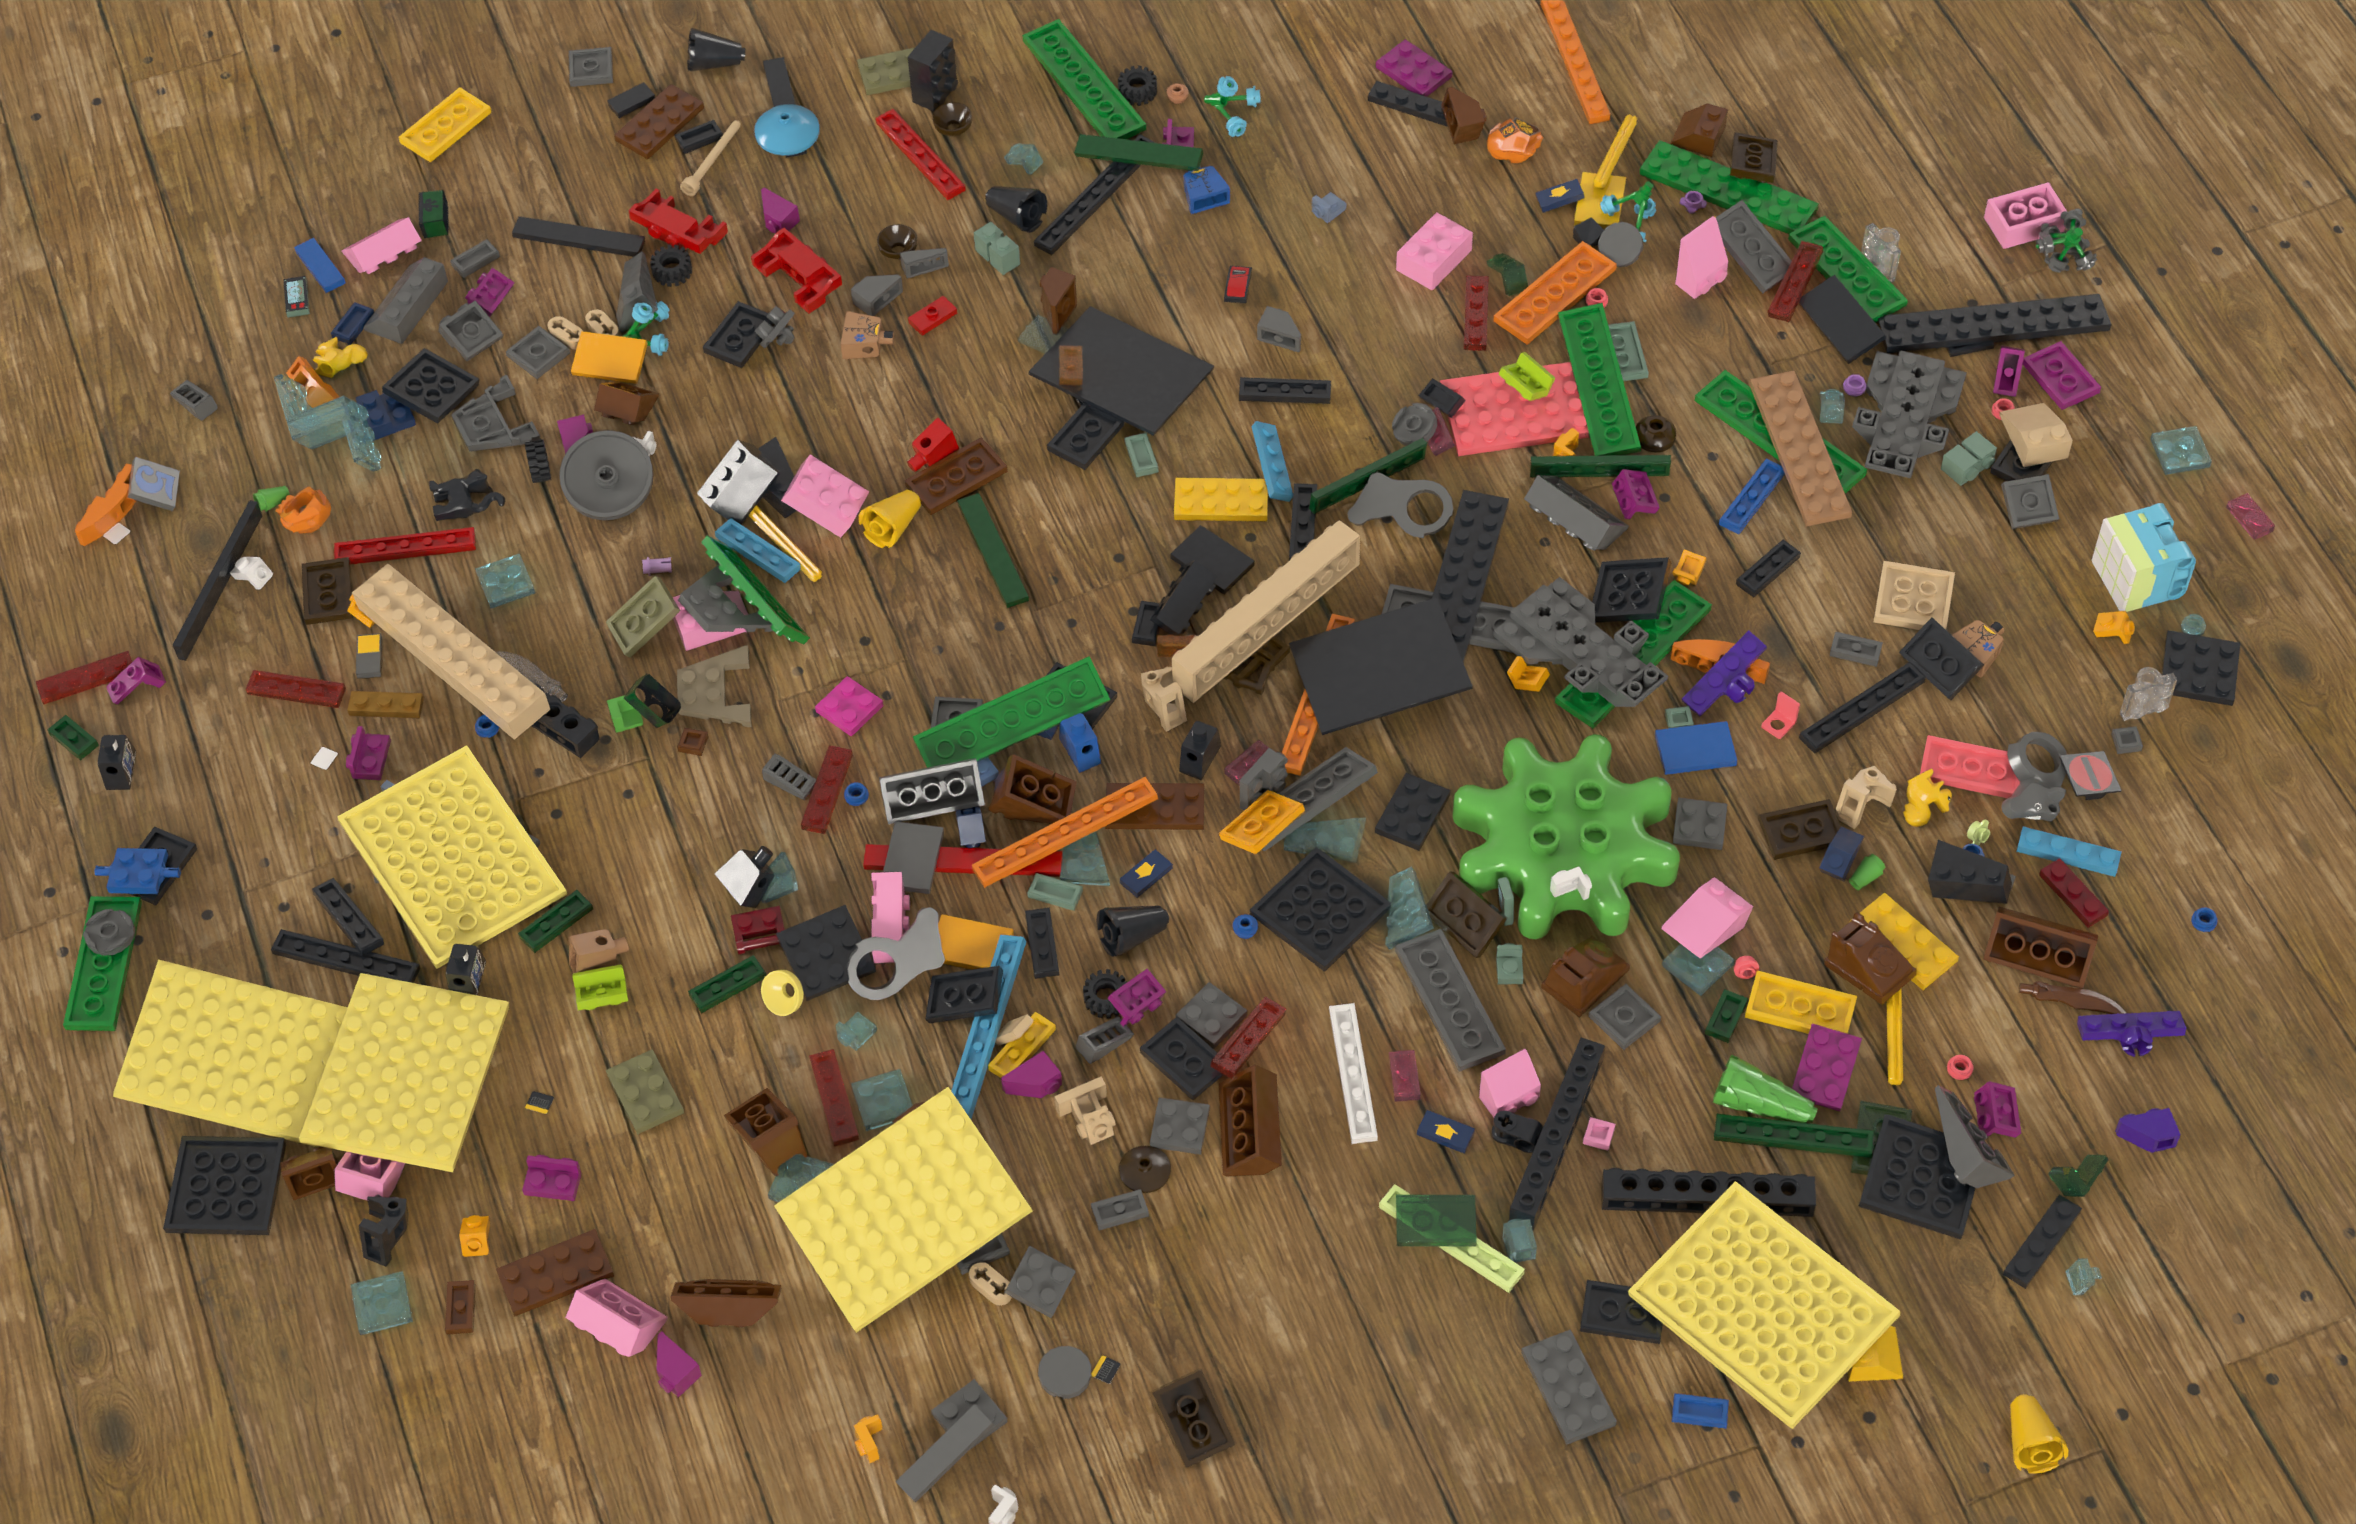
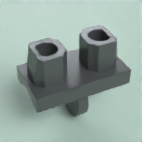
[755,306,795,348]

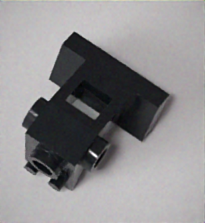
[359,1195,409,1267]

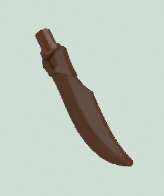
[2019,981,2127,1014]

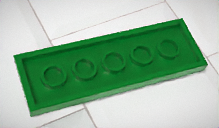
[1788,215,1908,323]
[701,535,810,645]
[63,896,142,1031]

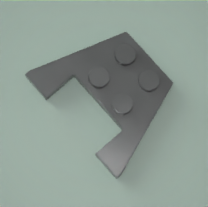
[451,375,541,452]
[678,564,773,632]

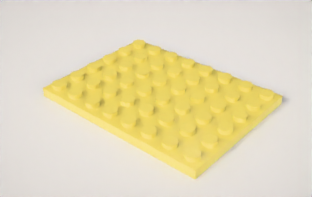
[337,745,567,969]
[113,960,348,1148]
[299,973,509,1172]
[774,1087,1033,1333]
[1628,1181,1900,1429]

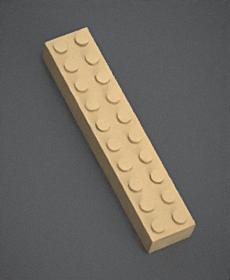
[1172,520,1360,703]
[352,564,550,740]

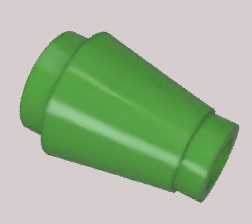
[253,486,290,512]
[1849,854,1885,890]

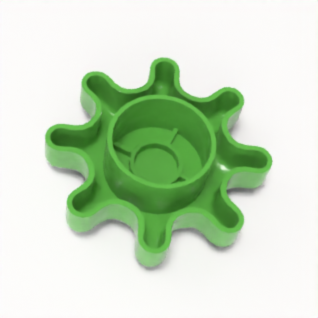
[1453,734,1680,939]

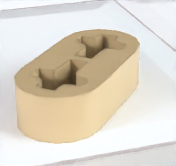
[586,309,620,336]
[548,316,583,349]
[969,1262,1012,1306]

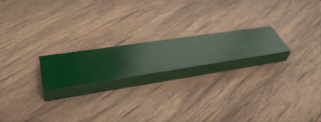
[1074,134,1204,171]
[1309,438,1427,514]
[1530,455,1671,478]
[957,493,1029,608]
[1714,1114,1874,1158]

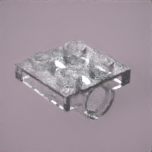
[1861,223,1901,283]
[2120,667,2177,721]

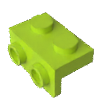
[1498,352,1555,401]
[573,965,628,1010]

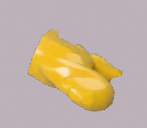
[313,337,368,378]
[1903,769,1952,827]

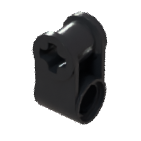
[1491,1110,1544,1153]

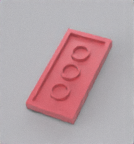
[1920,735,2020,798]

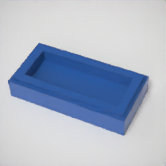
[1672,1393,1729,1429]

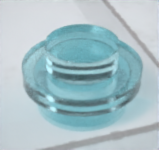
[2181,614,2206,636]

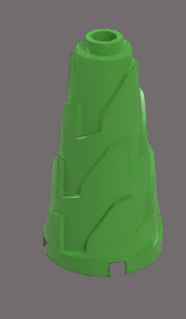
[1712,1055,1818,1123]

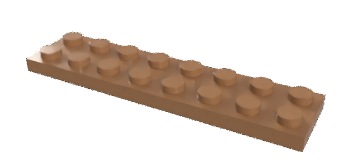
[1749,371,1852,526]

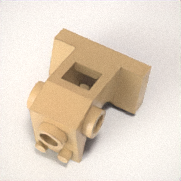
[1141,667,1187,732]
[1835,766,1897,829]
[1054,1076,1116,1145]

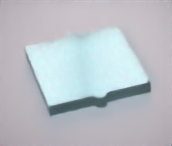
[1018,315,1068,354]

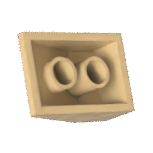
[1999,403,2073,467]

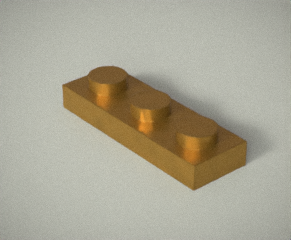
[347,691,424,718]

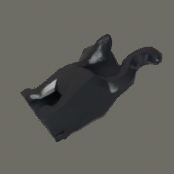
[429,469,506,521]

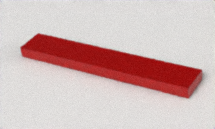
[875,109,966,200]
[334,527,476,565]

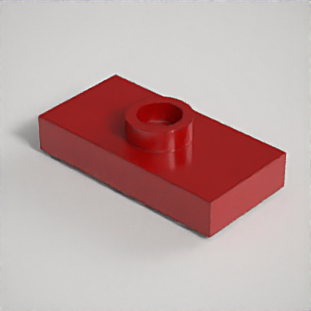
[908,296,958,336]

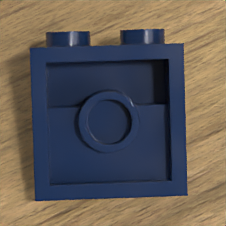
[353,390,416,441]

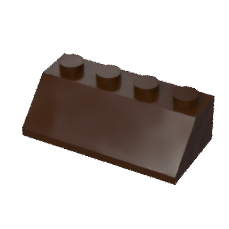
[1983,906,2098,989]
[1219,1064,1282,1176]

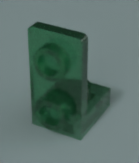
[1487,253,1529,296]
[2048,1155,2109,1197]

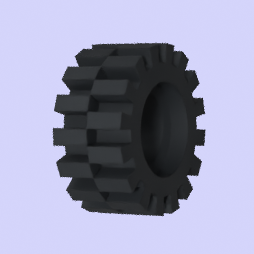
[1118,66,1157,106]
[650,245,692,287]
[525,439,551,483]
[1083,969,1127,1019]

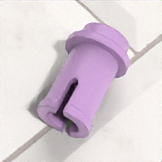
[642,557,672,576]

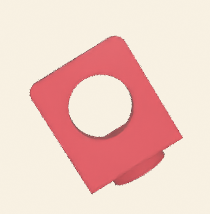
[1761,692,1800,739]

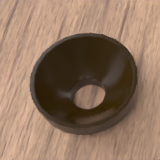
[933,102,972,137]
[877,224,917,260]
[1636,415,1676,453]

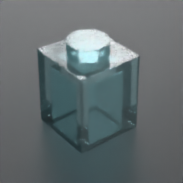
[1502,1219,1537,1263]

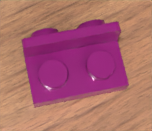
[1163,119,1194,147]
[465,267,515,317]
[1612,469,1660,519]
[346,726,391,780]
[1108,969,1166,1027]
[1974,1081,2021,1138]
[522,1155,582,1201]

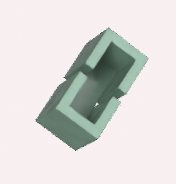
[974,222,1020,275]
[1941,431,1997,486]

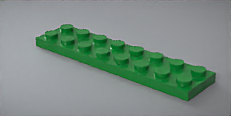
[1022,19,1147,139]
[1639,140,1819,234]
[1558,303,1641,456]
[1694,370,1867,494]
[1555,580,1712,729]
[913,656,1110,768]

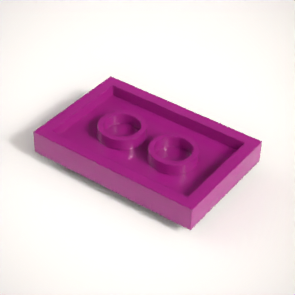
[1376,39,1452,97]
[2022,341,2101,410]
[1792,1023,1862,1112]

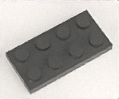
[1716,200,1798,294]
[1521,1329,1617,1445]

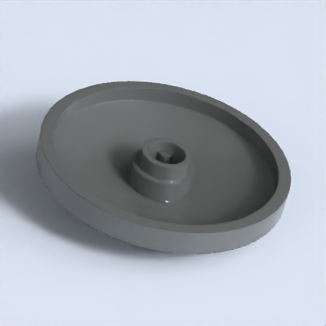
[560,430,653,520]

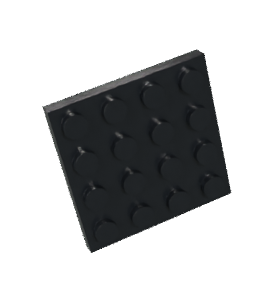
[1250,847,1391,972]
[1858,1114,1976,1240]
[163,1136,286,1235]

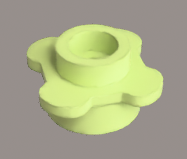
[1967,819,1990,846]

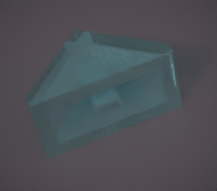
[761,852,798,903]

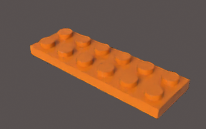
[1493,241,1617,345]

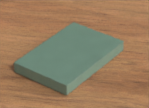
[1608,321,1649,381]

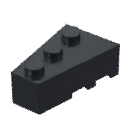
[758,437,797,518]
[1150,560,1217,637]
[1928,840,2012,904]

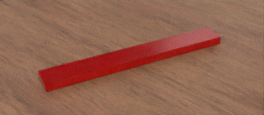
[863,844,1063,877]

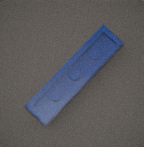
[1719,458,1785,535]

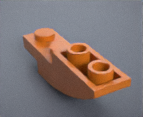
[286,356,349,427]
[75,463,137,546]
[1671,639,1770,684]

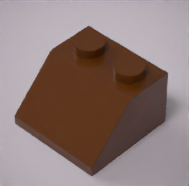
[1441,87,1486,145]
[1671,103,1728,157]
[1040,267,1077,336]
[594,381,659,425]
[280,1147,338,1200]

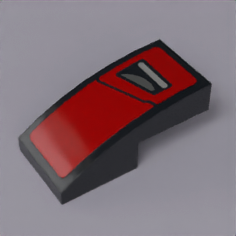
[1224,265,1252,304]

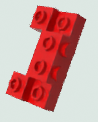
[628,188,728,254]
[751,228,842,314]

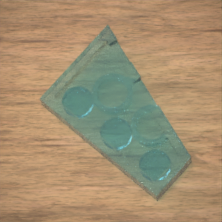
[1284,817,1366,863]
[1060,831,1110,886]
[1385,867,1434,950]

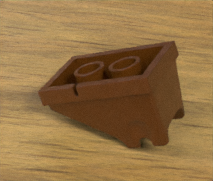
[988,754,1077,824]
[1824,912,1917,1005]
[1541,935,1630,1018]
[724,1088,807,1176]

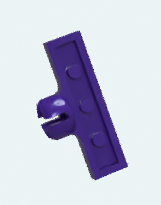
[1682,630,1767,717]
[2077,1011,2186,1057]

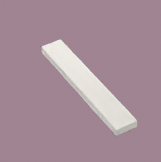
[1329,1003,1378,1144]

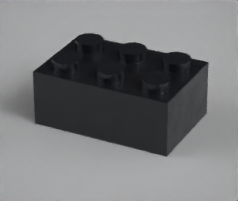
[907,30,958,112]

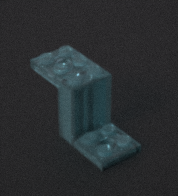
[274,374,382,472]

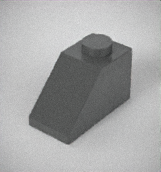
[851,275,903,316]
[1257,306,1301,352]

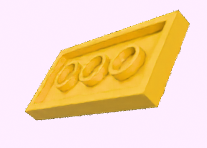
[399,87,492,163]
[1174,478,1268,521]
[1850,892,1959,990]
[1745,971,1857,1034]

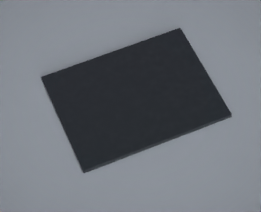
[1029,306,1214,436]
[1289,597,1473,735]

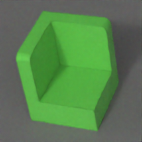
[607,695,643,733]

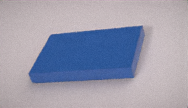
[1655,721,1737,775]

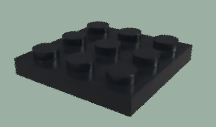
[382,348,479,424]
[1592,557,1672,623]
[2159,630,2240,706]
[776,905,876,1001]

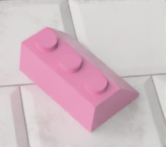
[342,217,422,274]
[566,1279,668,1357]

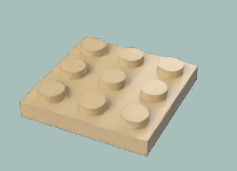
[1873,561,1955,630]

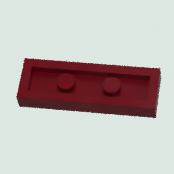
[2039,858,2109,928]

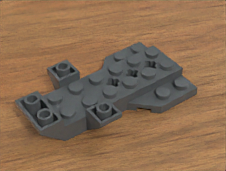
[1852,350,1967,478]
[1493,577,1668,707]

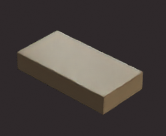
[995,1014,1034,1046]

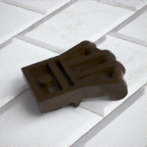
[1223,636,1290,695]

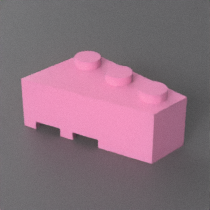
[872,872,910,963]

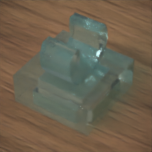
[2065,1259,2102,1295]

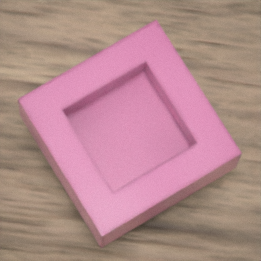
[1583,1117,1615,1151]

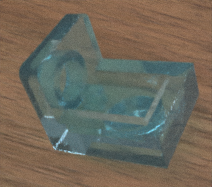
[1004,143,1043,174]
[1819,389,1845,423]

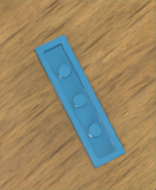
[1252,421,1293,502]
[715,518,801,583]
[2016,827,2121,877]

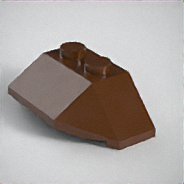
[671,1279,781,1328]

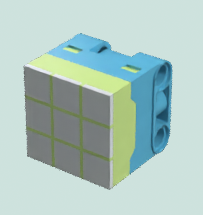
[2092,503,2196,612]

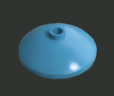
[755,104,820,155]

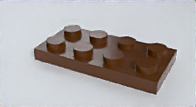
[614,84,704,160]
[905,437,1008,515]
[1105,783,1205,830]
[496,1229,614,1317]

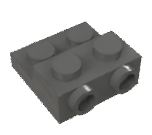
[438,301,503,361]
[1239,748,1288,810]

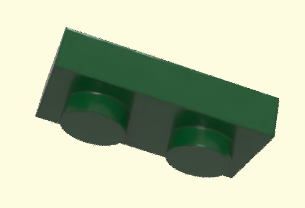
[47,715,99,761]
[1705,989,1748,1043]

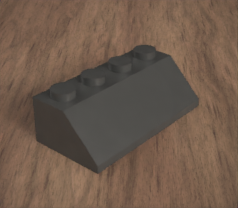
[363,257,448,344]
[1524,475,1629,551]
[879,758,985,824]

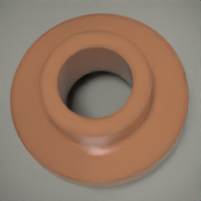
[1167,84,1188,104]

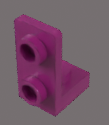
[107,657,166,704]

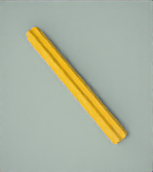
[1593,114,1637,189]
[748,505,822,582]
[1887,988,1903,1086]

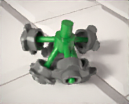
[2036,208,2097,273]

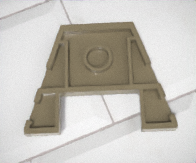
[677,646,752,727]

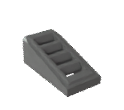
[900,248,949,278]
[170,380,218,421]
[762,753,818,800]
[1076,1016,1134,1064]

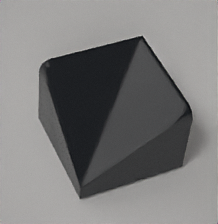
[1573,217,1604,248]

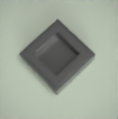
[2111,726,2143,754]

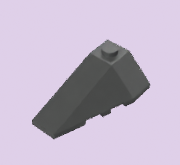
[616,251,658,333]
[1935,1085,2015,1188]

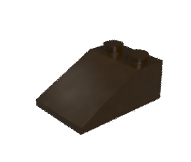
[1148,1369,1235,1468]

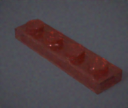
[1767,241,1823,322]
[1464,275,1489,351]
[35,650,133,705]
[246,670,346,708]
[801,745,853,834]
[1210,997,1286,1079]
[809,1049,859,1147]

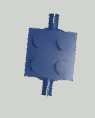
[95,848,181,894]

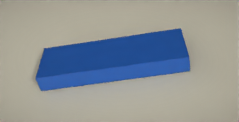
[294,238,346,293]

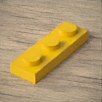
[988,1012,1056,1078]

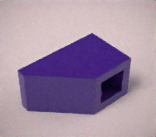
[2115,1108,2181,1153]

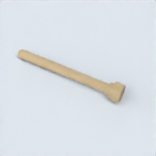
[680,120,741,196]

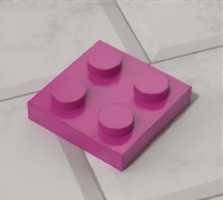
[815,676,884,737]

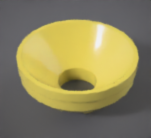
[761,970,803,1016]

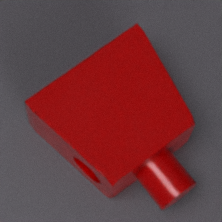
[907,418,959,472]

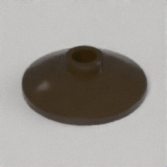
[1119,1146,1171,1193]

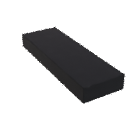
[1736,540,1801,598]
[1025,907,1060,979]

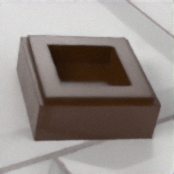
[677,728,709,756]

